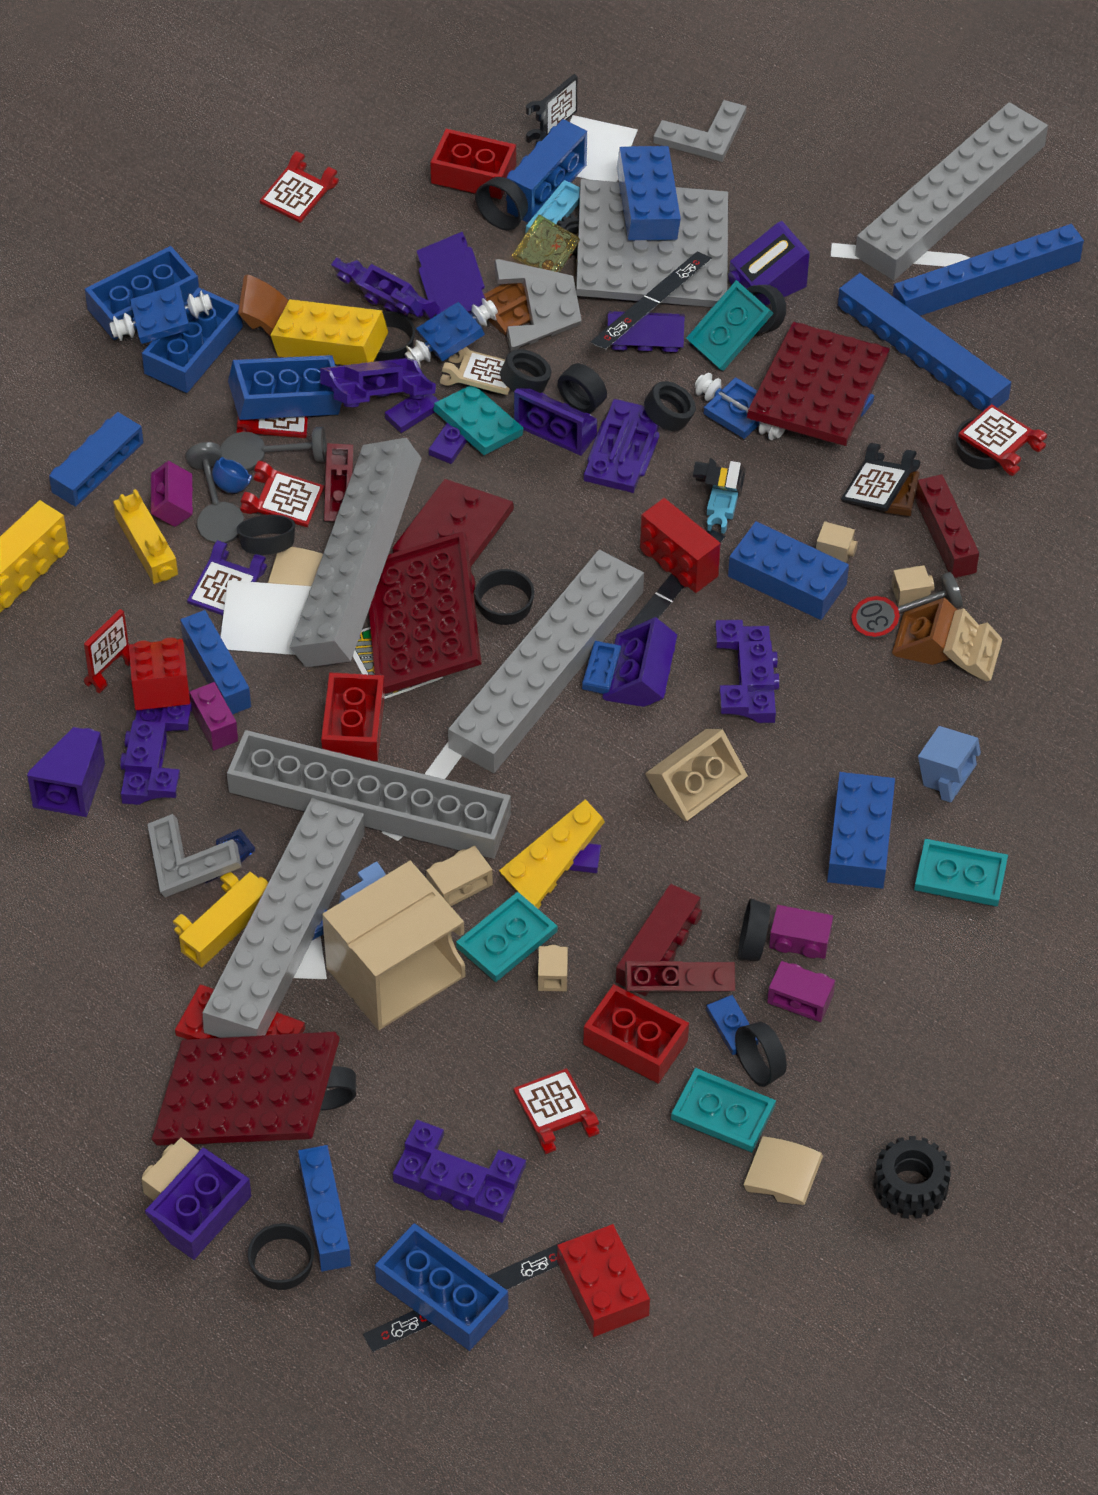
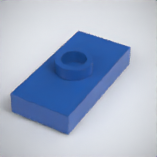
[582,641,621,694]
[706,995,758,1055]

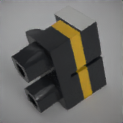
[692,458,746,495]

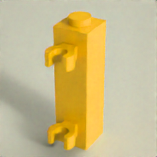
[113,489,178,584]
[173,872,268,967]

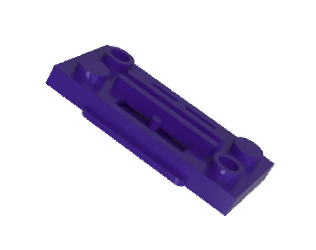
[417,232,486,315]
[584,399,660,493]

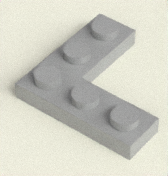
[653,100,747,162]
[148,814,242,897]

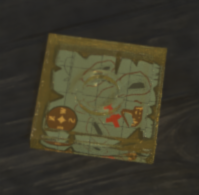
[512,214,580,272]

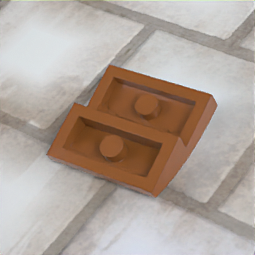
[238,275,289,337]
[484,283,530,335]

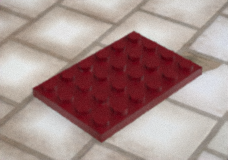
[747,322,890,446]
[369,531,482,694]
[152,1031,340,1146]

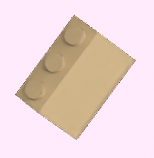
[645,729,748,821]

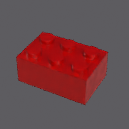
[430,128,516,199]
[640,498,721,593]
[129,638,190,710]
[321,673,385,761]
[583,984,689,1084]
[557,1224,650,1337]

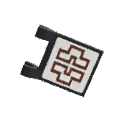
[526,74,578,144]
[841,443,921,511]

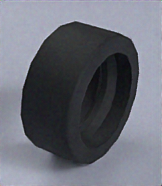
[746,285,786,333]
[500,349,552,393]
[557,363,607,413]
[644,381,696,431]

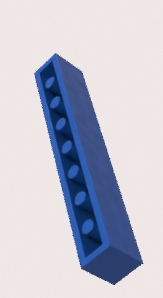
[893,224,1084,316]
[838,273,1011,411]

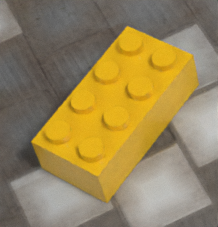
[271,299,389,365]
[0,500,69,613]

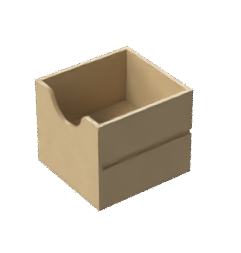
[322,860,465,1030]

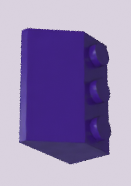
[608,311,685,352]
[514,388,597,456]
[602,617,677,707]
[145,1147,252,1260]

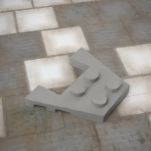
[494,259,582,352]

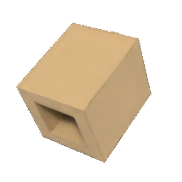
[816,521,858,563]
[892,565,934,606]
[538,945,568,991]

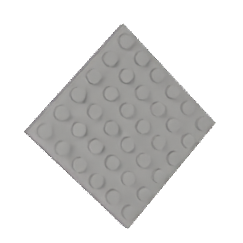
[576,179,728,307]

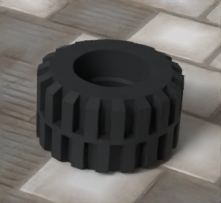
[873,1136,951,1219]

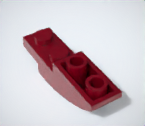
[625,961,735,993]

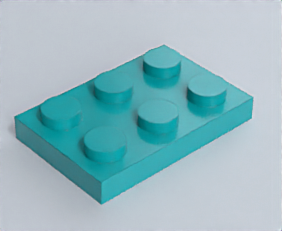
[686,280,773,371]
[433,385,524,455]
[914,839,1008,907]
[456,892,558,982]
[671,1068,776,1153]

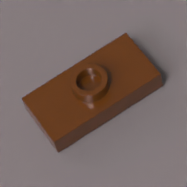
[885,471,920,516]

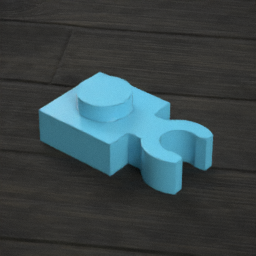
[707,488,738,534]

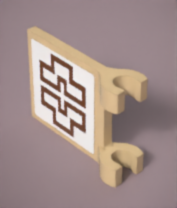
[440,347,518,395]

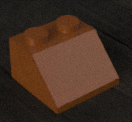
[892,597,957,665]

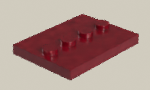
[392,479,514,567]

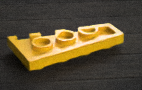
[499,799,605,909]

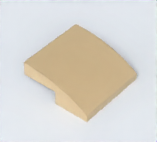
[267,547,323,586]
[943,608,1002,681]
[744,1136,823,1205]

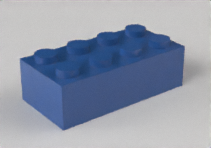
[506,119,587,223]
[616,146,681,240]
[85,246,199,340]
[142,287,243,393]
[228,355,342,420]
[728,521,849,620]
[827,772,895,889]
[375,1223,508,1351]

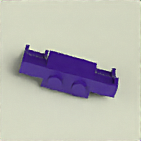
[331,257,440,319]
[320,358,436,407]
[715,620,779,723]
[121,702,192,805]
[393,1120,526,1223]

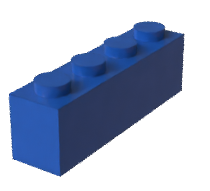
[49,412,144,507]
[180,610,251,715]
[298,1145,351,1272]

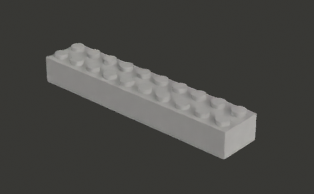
[855,102,1048,280]
[290,438,422,667]
[448,549,644,773]
[227,730,511,859]
[203,798,365,1038]

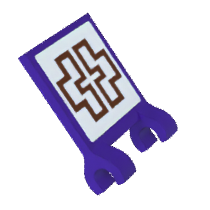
[187,540,267,616]

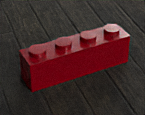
[915,474,979,578]
[616,883,702,997]

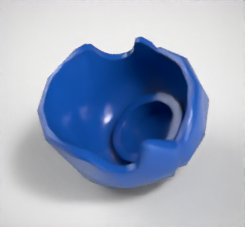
[212,457,252,493]

